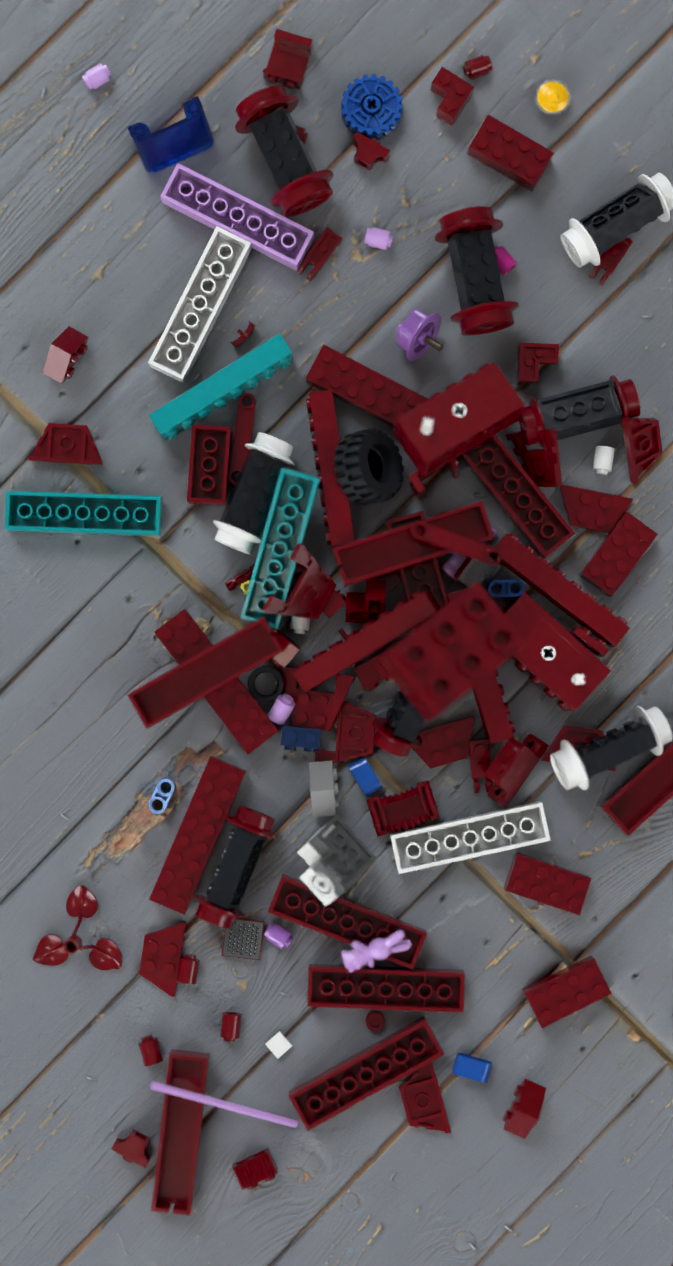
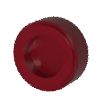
[366,1011,385,1031]

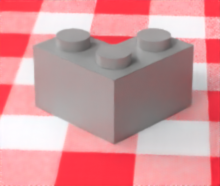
[309,761,339,817]

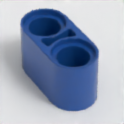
[486,579,525,598]
[348,756,383,797]
[452,1053,493,1083]

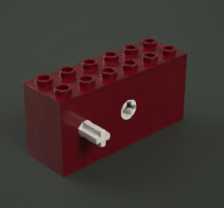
[394,362,525,477]
[503,592,611,711]

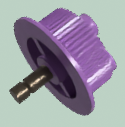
[396,309,444,361]

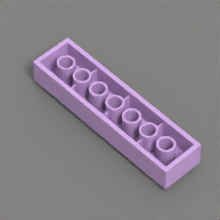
[160,163,314,271]

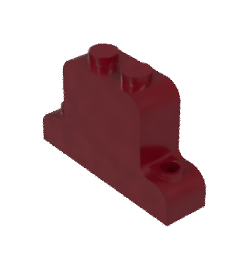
[486,734,549,809]

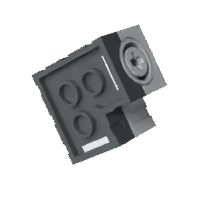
[297,815,377,906]

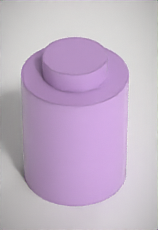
[268,694,295,725]

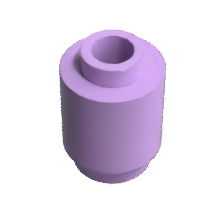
[82,63,111,90]
[364,227,393,250]

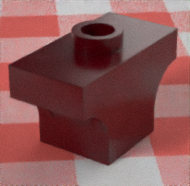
[353,132,390,171]
[111,1129,151,1168]

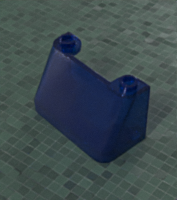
[127,96,214,173]

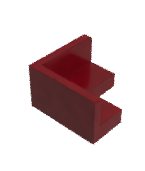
[517,343,559,385]

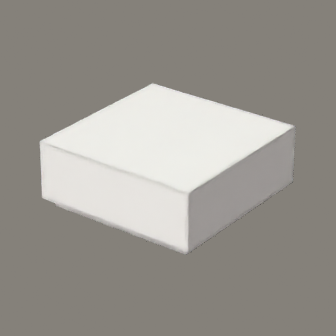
[265,1030,292,1059]

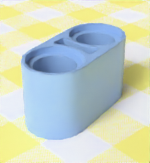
[149,778,176,814]

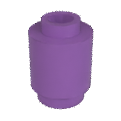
[263,922,293,949]

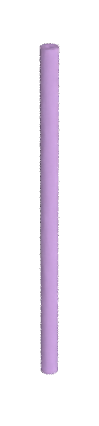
[150,1081,298,1128]

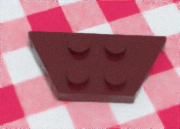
[622,418,663,484]
[28,423,103,465]
[559,484,633,533]
[412,716,474,769]
[541,725,616,771]
[139,922,186,997]
[399,1062,451,1133]

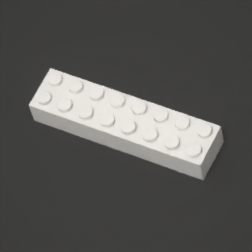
[148,226,252,384]
[390,801,551,874]

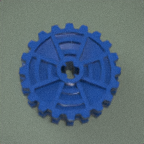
[341,74,403,140]

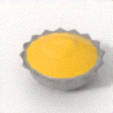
[534,79,572,115]

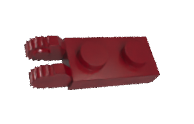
[297,227,342,281]
[589,237,633,286]
[468,738,491,793]

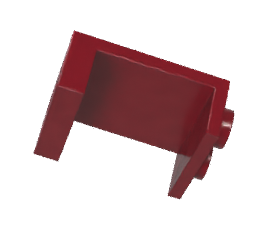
[263,29,313,89]
[408,458,460,501]

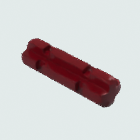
[225,564,255,591]

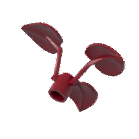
[33,885,122,970]

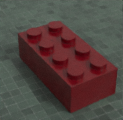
[467,115,554,192]
[187,424,232,506]
[578,512,658,597]
[504,852,592,915]
[522,955,612,1028]

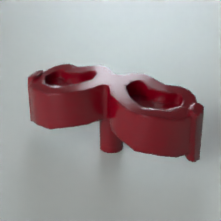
[230,321,255,348]

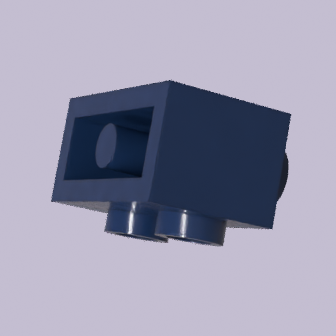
[281,726,321,752]

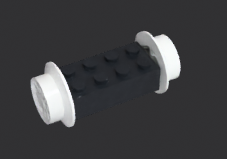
[560,173,673,268]
[213,432,295,554]
[550,706,672,791]

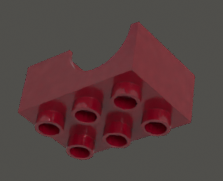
[378,581,527,722]

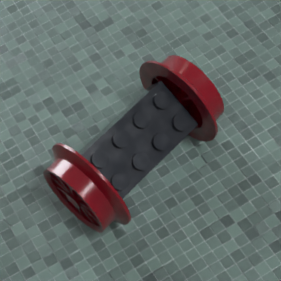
[235,85,333,217]
[435,206,519,336]

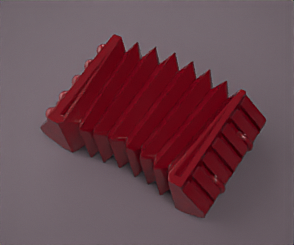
[366,780,440,837]

